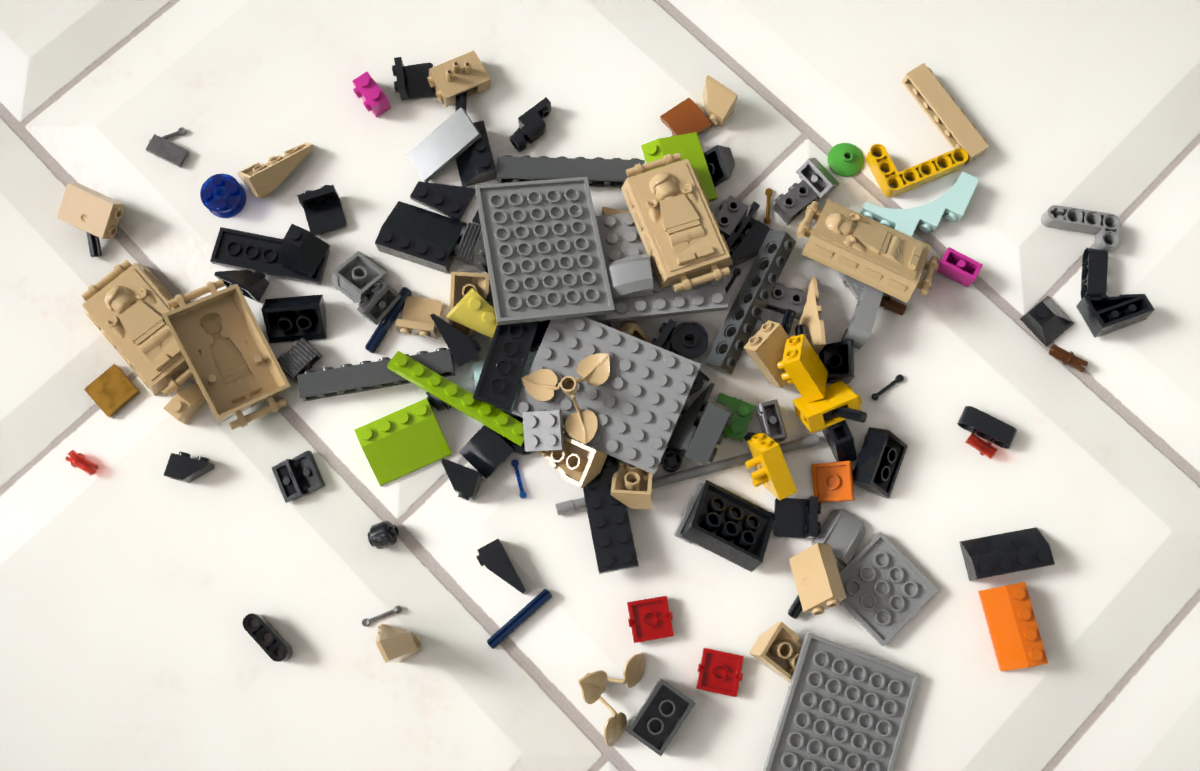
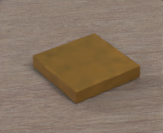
[84,364,140,418]

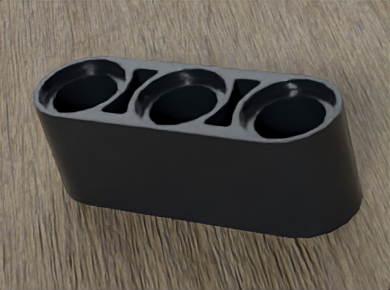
[1080,248,1108,299]
[957,406,1017,449]
[242,613,293,662]

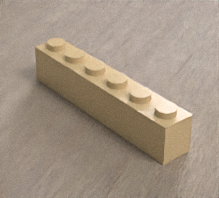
[902,63,989,165]

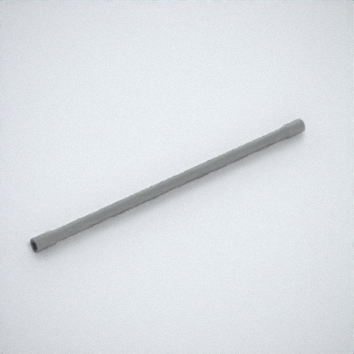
[555,434,820,515]

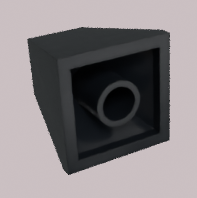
[704,145,735,187]
[279,224,331,279]
[214,270,270,303]
[1020,296,1074,347]
[441,458,484,501]

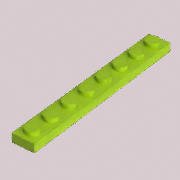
[387,351,524,446]

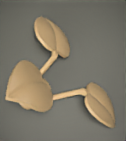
[522,353,610,444]
[578,652,646,747]

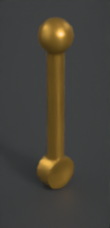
[764,188,773,224]

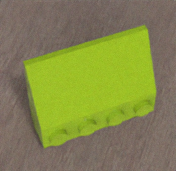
[641,132,718,202]
[354,398,452,486]

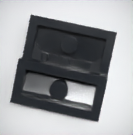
[459,425,515,479]
[272,451,325,503]

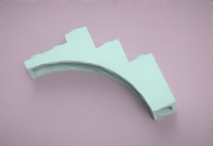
[860,171,979,237]

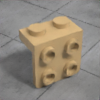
[396,296,443,338]

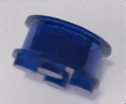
[200,174,247,218]

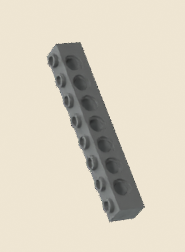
[705,230,796,375]

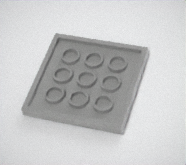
[839,532,938,646]

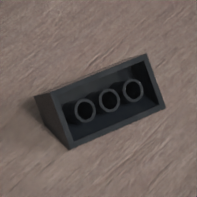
[959,527,1055,581]

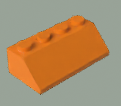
[978,582,1048,671]

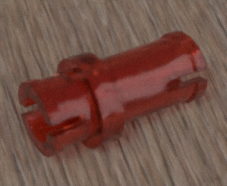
[965,432,998,459]
[65,450,99,476]

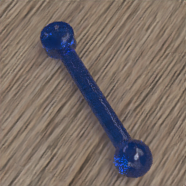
[511,459,527,499]

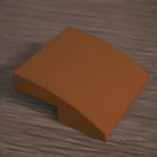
[660,98,712,136]

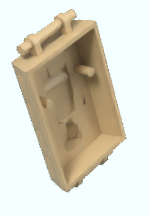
[621,153,733,292]
[796,199,939,303]
[81,260,193,396]
[162,279,291,430]

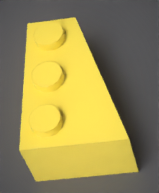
[446,288,497,338]

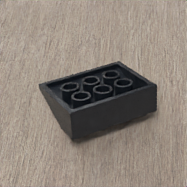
[375,201,467,274]
[682,480,774,572]

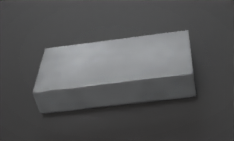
[145,134,189,168]

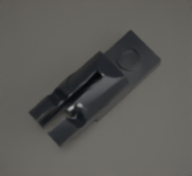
[509,97,551,153]

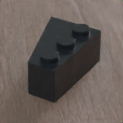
[1076,294,1155,338]

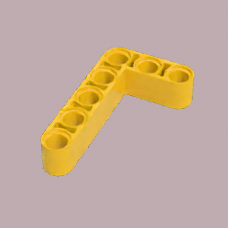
[866,144,968,198]

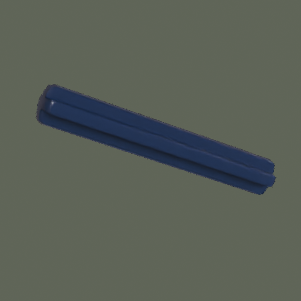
[365,287,412,353]
[487,589,552,649]

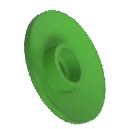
[828,143,864,177]

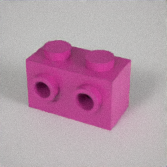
[352,72,391,118]
[937,247,983,288]

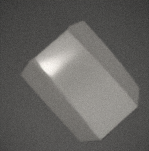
[332,251,387,303]
[606,253,653,299]
[811,509,866,566]

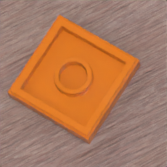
[812,461,855,503]

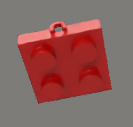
[627,596,674,643]
[696,648,744,697]

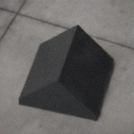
[819,339,855,384]

